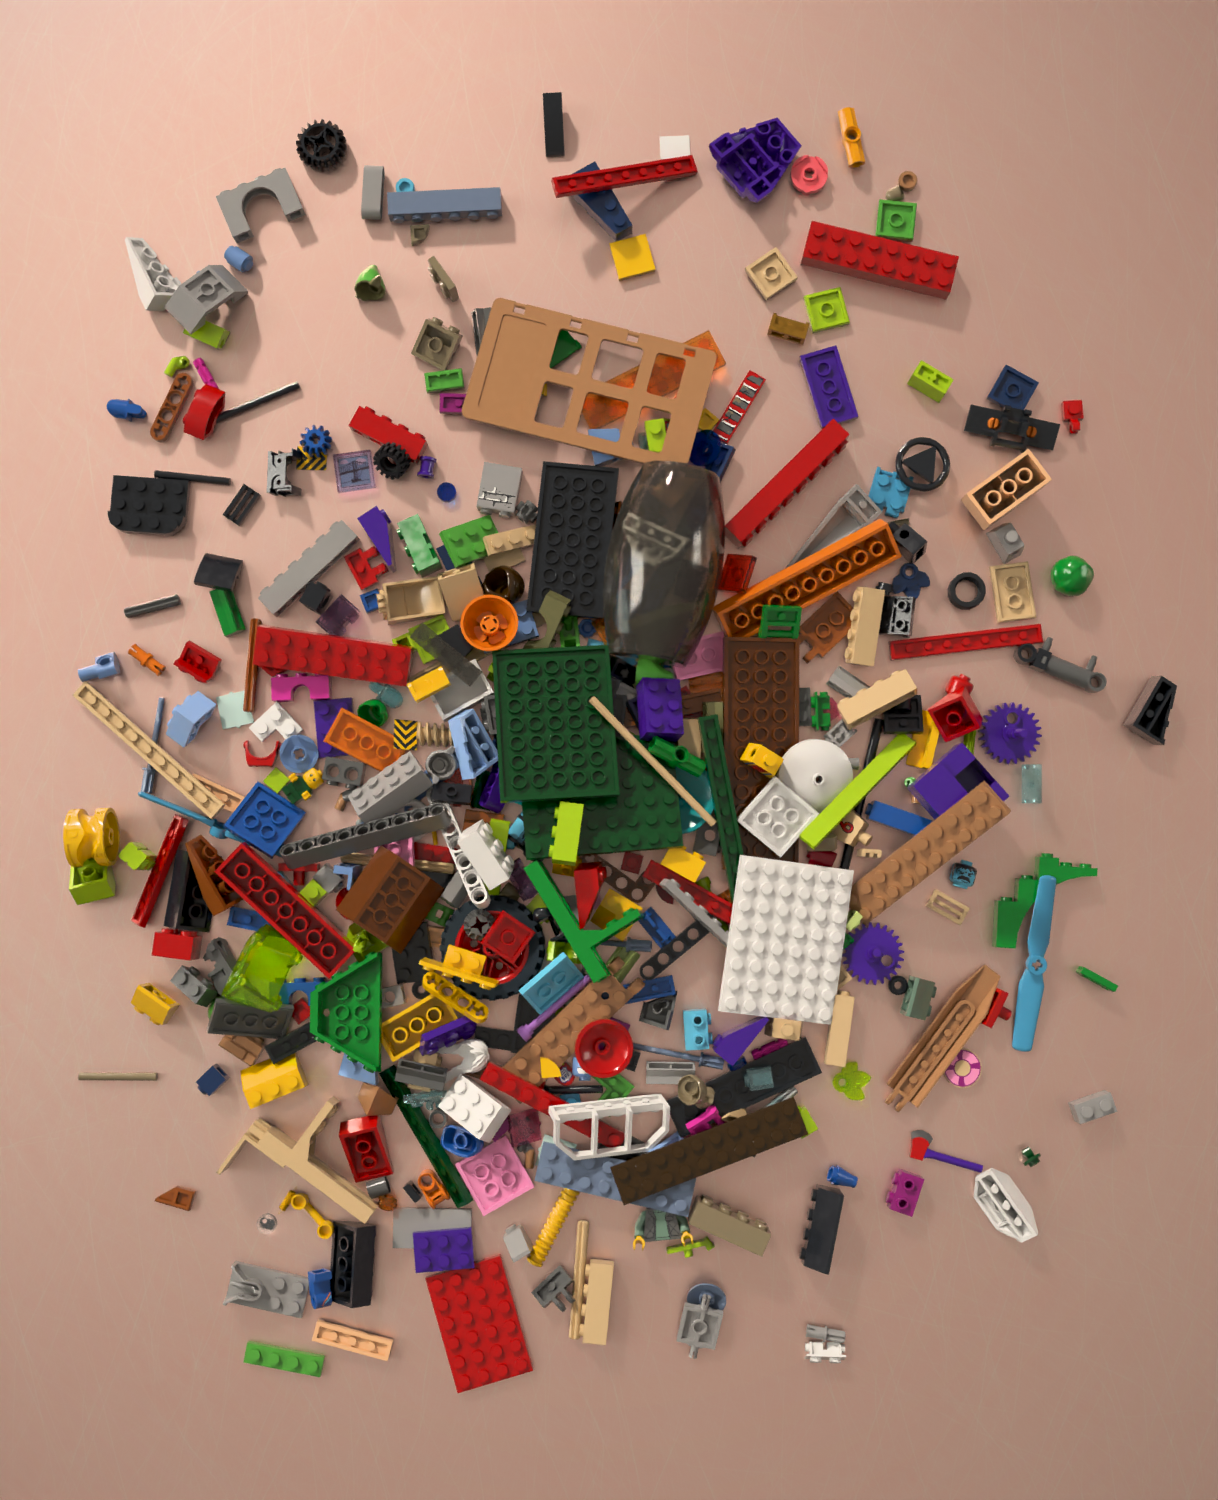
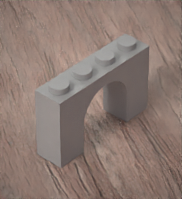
[216,168,306,243]

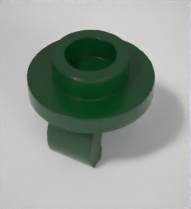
[1022,1146,1041,1167]

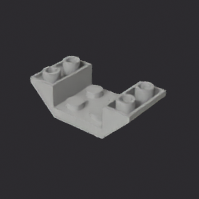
[165,265,248,334]

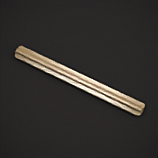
[340,853,455,874]
[569,1220,589,1340]

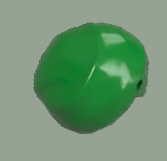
[1051,556,1094,596]

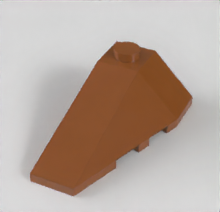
[185,835,243,916]

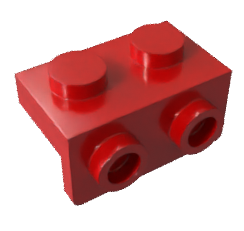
[173,640,222,683]

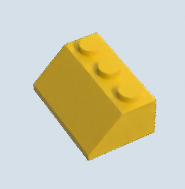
[240,1052,309,1109]

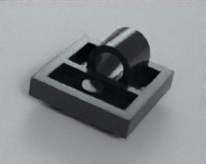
[883,695,923,734]

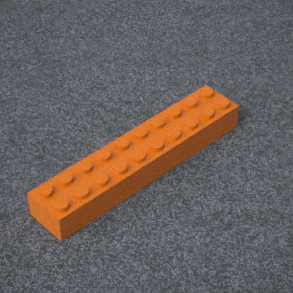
[711,519,902,637]

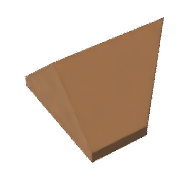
[357,1082,399,1116]

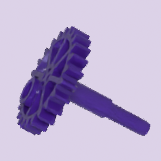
[978,702,1042,764]
[842,922,904,985]

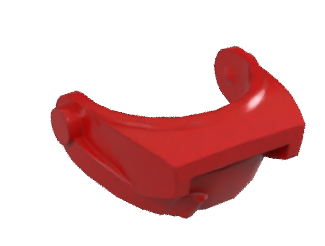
[243,740,282,767]

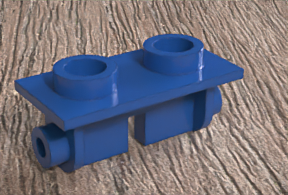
[638,907,676,948]

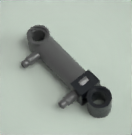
[1014,637,1107,693]

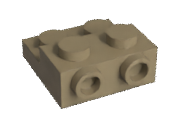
[411,317,463,371]

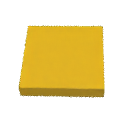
[609,234,655,281]

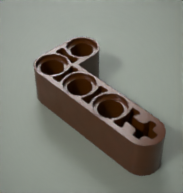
[582,855,655,903]

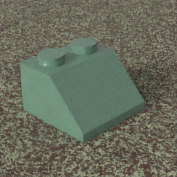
[900,975,937,1020]

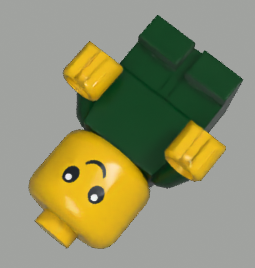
[281,768,324,805]

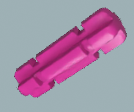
[193,358,219,389]
[751,1038,788,1060]

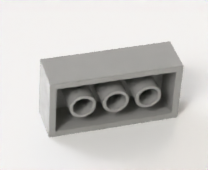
[348,751,433,823]

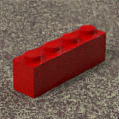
[348,406,428,465]

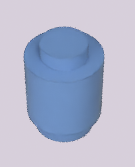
[224,246,253,273]

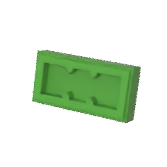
[424,368,465,393]

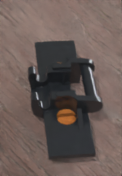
[964,404,1060,453]

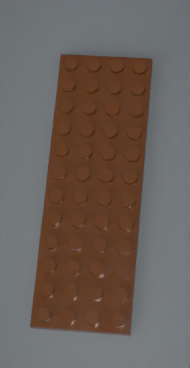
[722,637,799,870]

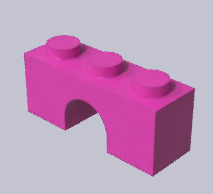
[271,673,332,702]

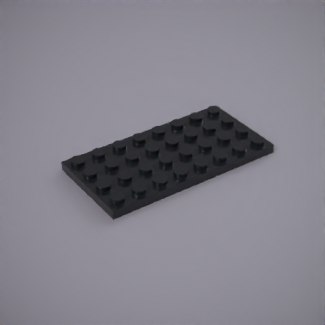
[526,461,619,619]

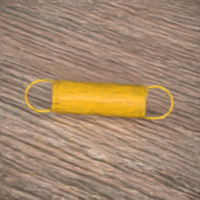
[278,1187,297,1214]

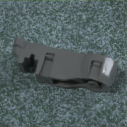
[203,937,264,1002]

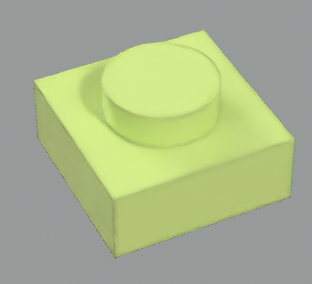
[846,909,863,931]

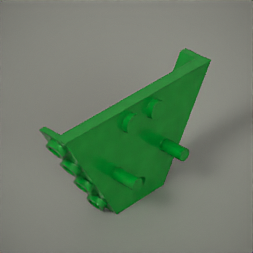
[310,951,382,1073]

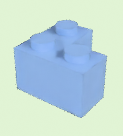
[166,691,216,748]

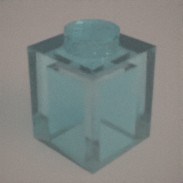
[744,1066,774,1091]

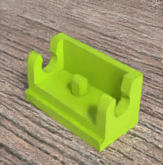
[183,320,230,349]
[907,360,954,403]

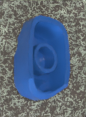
[441,1125,484,1158]

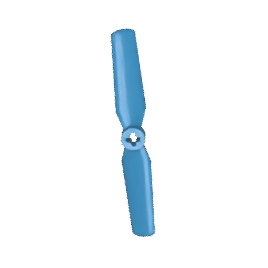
[138,791,285,857]
[1012,875,1056,1052]

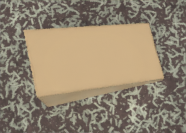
[721,1108,747,1122]

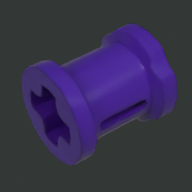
[417,456,437,479]

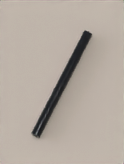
[215,381,300,424]

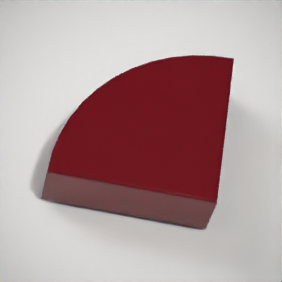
[656,885,674,904]

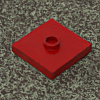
[480,910,536,965]

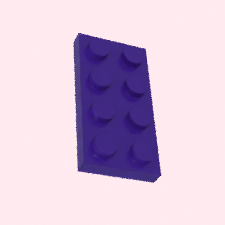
[800,345,859,429]

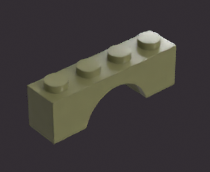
[523,590,571,649]

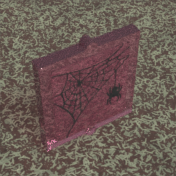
[508,1108,542,1148]

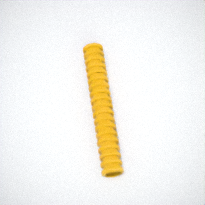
[527,1188,580,1267]

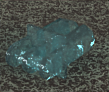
[369,682,403,708]

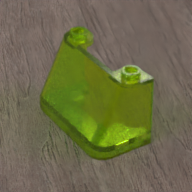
[221,923,303,1013]

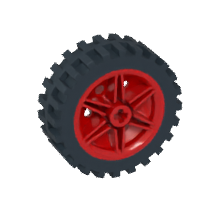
[440,895,545,1001]

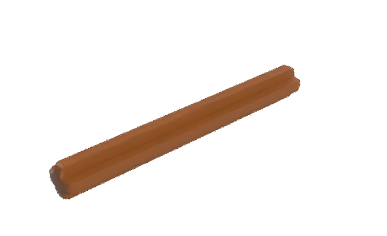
[243,618,262,713]

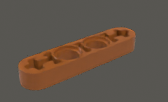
[150,373,194,443]

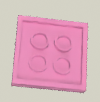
[455,1135,535,1216]

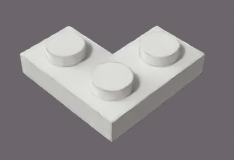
[249,702,304,742]

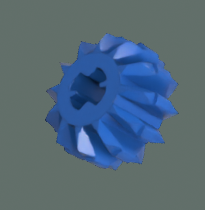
[300,425,333,458]

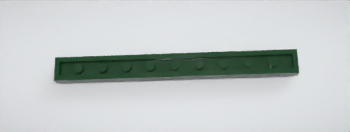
[697,714,744,907]

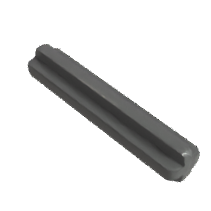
[124,594,181,618]

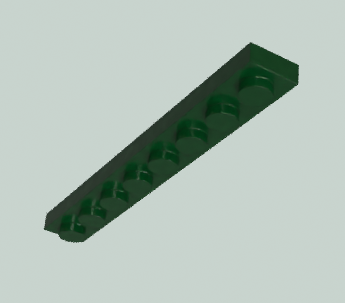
[379,1065,473,1208]

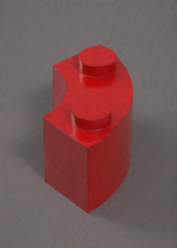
[183,384,226,440]

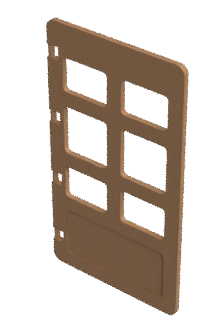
[462,298,717,473]

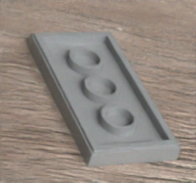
[393,1207,472,1249]

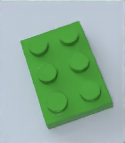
[439,515,498,568]

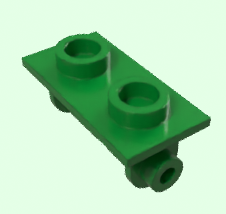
[810,692,831,732]

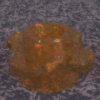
[378,1194,397,1211]

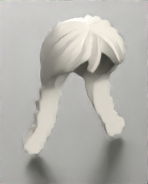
[437,1039,490,1083]

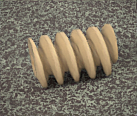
[416,722,454,747]

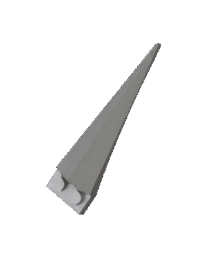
[786,484,882,568]

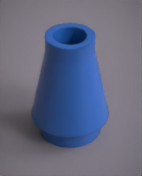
[827,1165,858,1188]

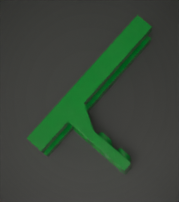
[524,860,645,983]

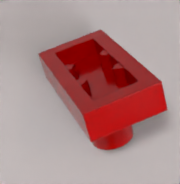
[278,863,320,886]
[981,988,1012,1028]

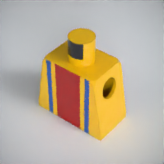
[740,743,784,778]

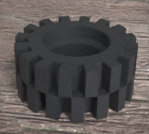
[373,442,411,480]

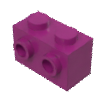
[886,1168,925,1217]

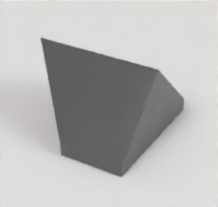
[639,991,677,1030]

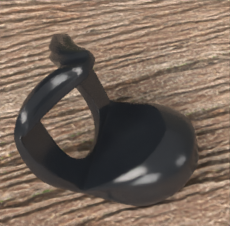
[532,908,565,942]

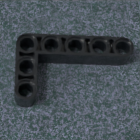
[639,913,716,980]

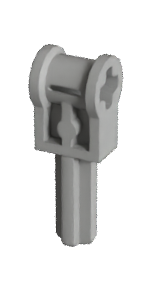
[824,719,857,748]

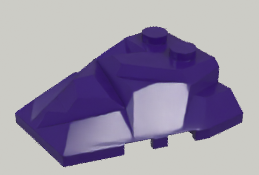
[709,118,802,203]

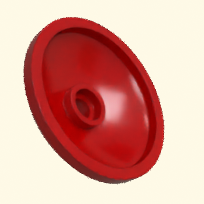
[575,1019,633,1078]

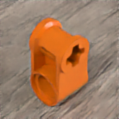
[418,1169,451,1209]

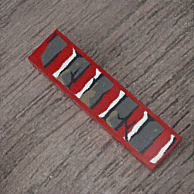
[711,370,766,444]

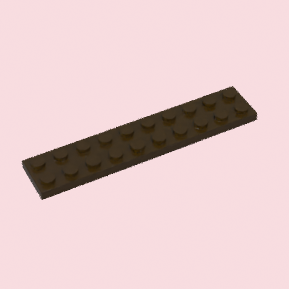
[610,1097,808,1205]

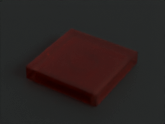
[716,554,757,594]

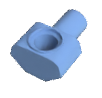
[78,652,120,682]

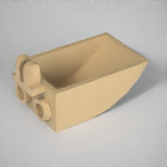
[376,576,445,625]

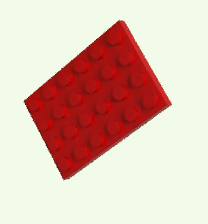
[425,1254,533,1393]

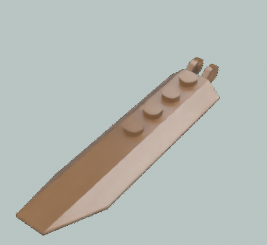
[885,965,1001,1112]

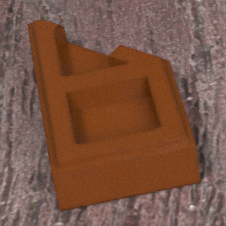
[155,1186,196,1211]

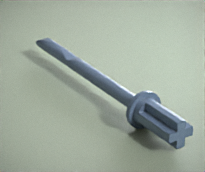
[141,697,164,793]
[558,936,652,952]
[633,1043,724,1070]

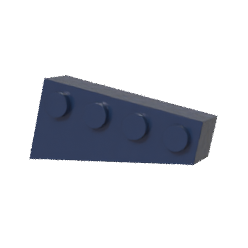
[573,161,633,242]

